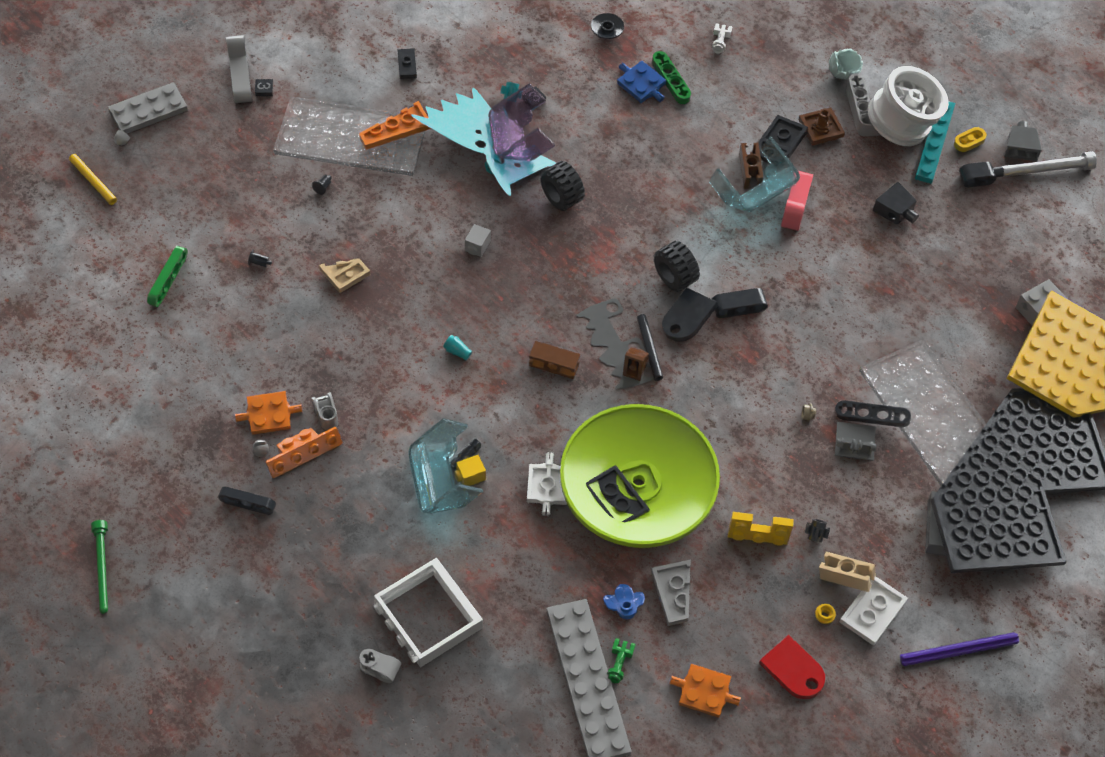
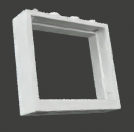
[373,558,483,668]

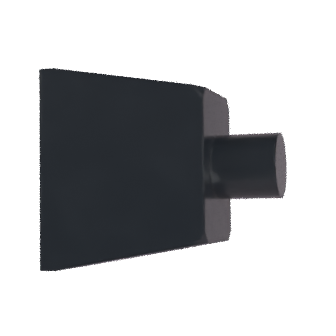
[873,182,919,224]

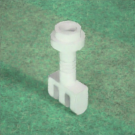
[712,23,732,54]

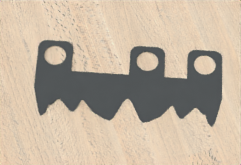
[576,298,654,389]

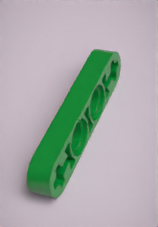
[652,51,691,104]
[147,246,188,307]

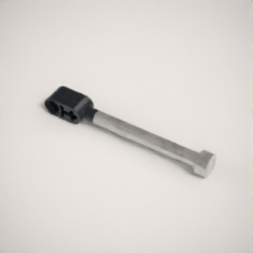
[959,152,1097,188]

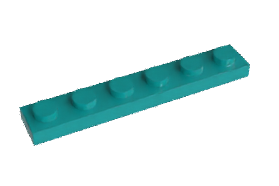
[915,101,955,184]

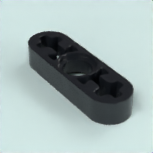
[218,487,276,515]

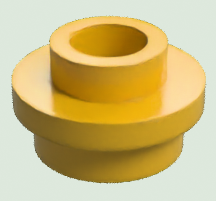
[815,604,836,624]

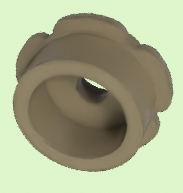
[801,403,816,422]

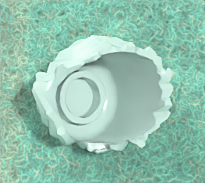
[828,49,863,79]

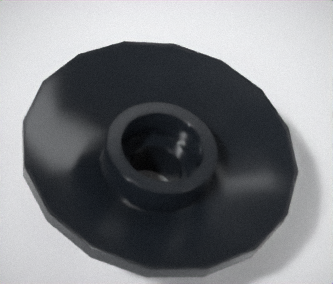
[591,13,624,39]

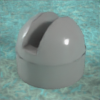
[114,130,130,146]
[253,440,269,457]

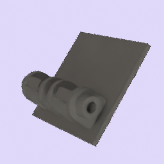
[835,422,877,461]

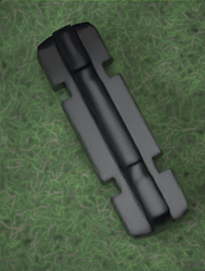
[450,438,481,470]

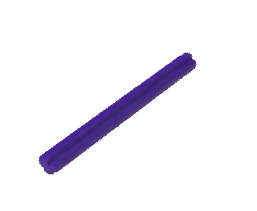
[900,632,1019,666]

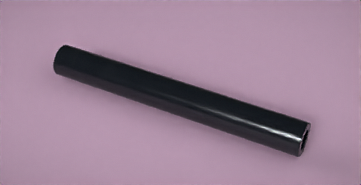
[637,314,663,381]

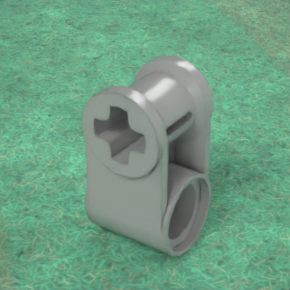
[311,392,338,431]
[359,649,401,683]

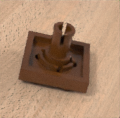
[798,107,845,146]

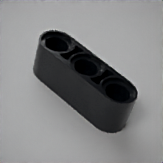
[712,288,768,318]

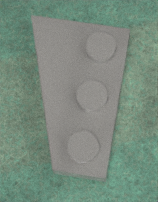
[651,559,691,626]

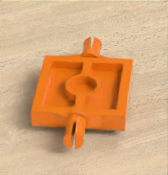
[235,391,302,435]
[670,664,741,718]

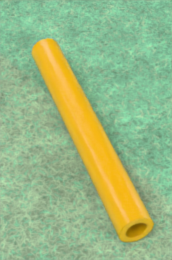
[69,154,117,205]

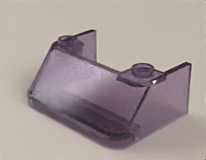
[488,83,555,161]

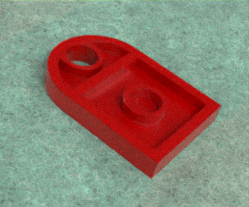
[759,635,825,699]

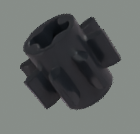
[805,519,830,542]

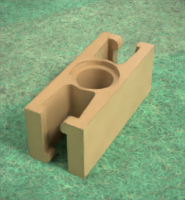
[819,552,876,592]

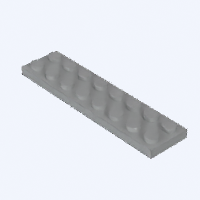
[547,599,632,757]

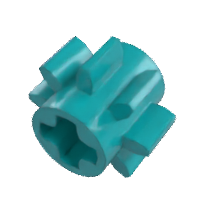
[500,82,522,101]

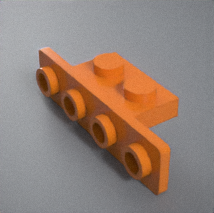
[266,427,343,478]

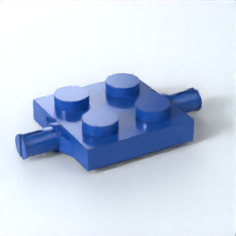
[617,61,666,103]

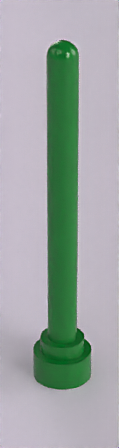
[91,520,108,614]

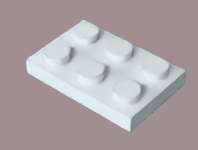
[839,577,908,646]

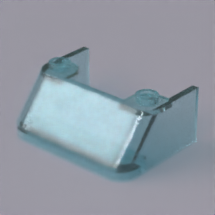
[709,136,800,212]
[408,418,483,514]

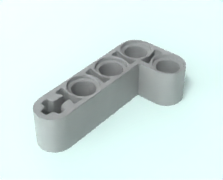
[226,35,252,104]
[846,74,881,136]

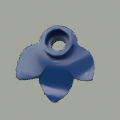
[603,584,645,619]

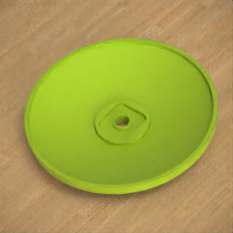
[560,404,720,548]

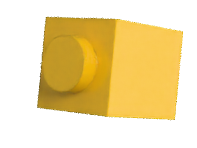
[454,454,486,488]

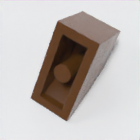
[623,347,649,381]

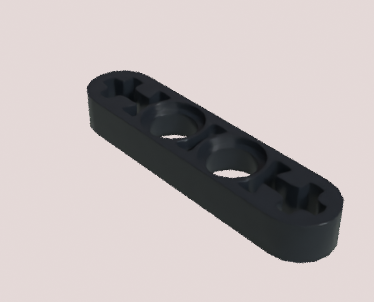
[835,400,911,427]

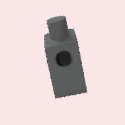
[1004,121,1041,161]

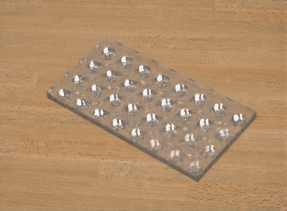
[273,96,425,176]
[859,339,986,486]

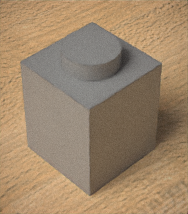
[465,224,491,257]

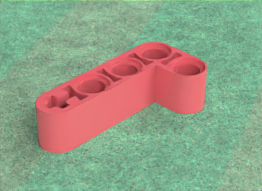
[781,170,813,231]

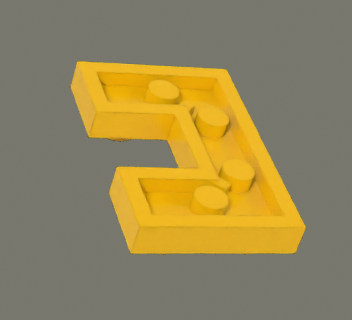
[728,512,794,545]

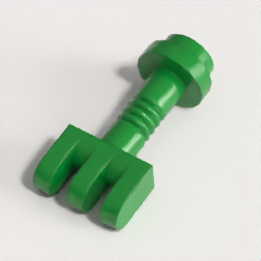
[607,638,636,683]

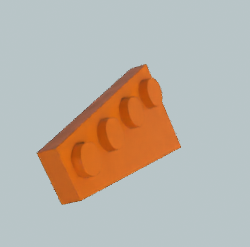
[359,101,431,150]

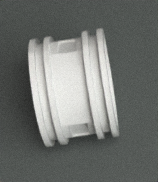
[868,66,948,146]

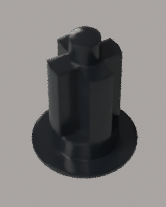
[312,174,332,195]
[248,249,272,267]

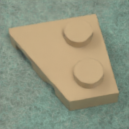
[319,259,370,293]

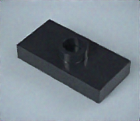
[397,48,417,79]

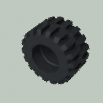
[540,161,585,211]
[653,241,700,292]

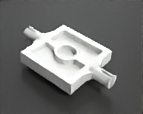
[527,452,567,516]

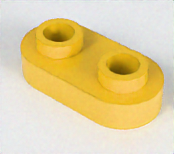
[954,127,987,152]

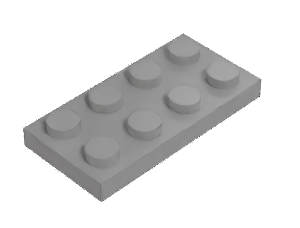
[108,82,188,134]

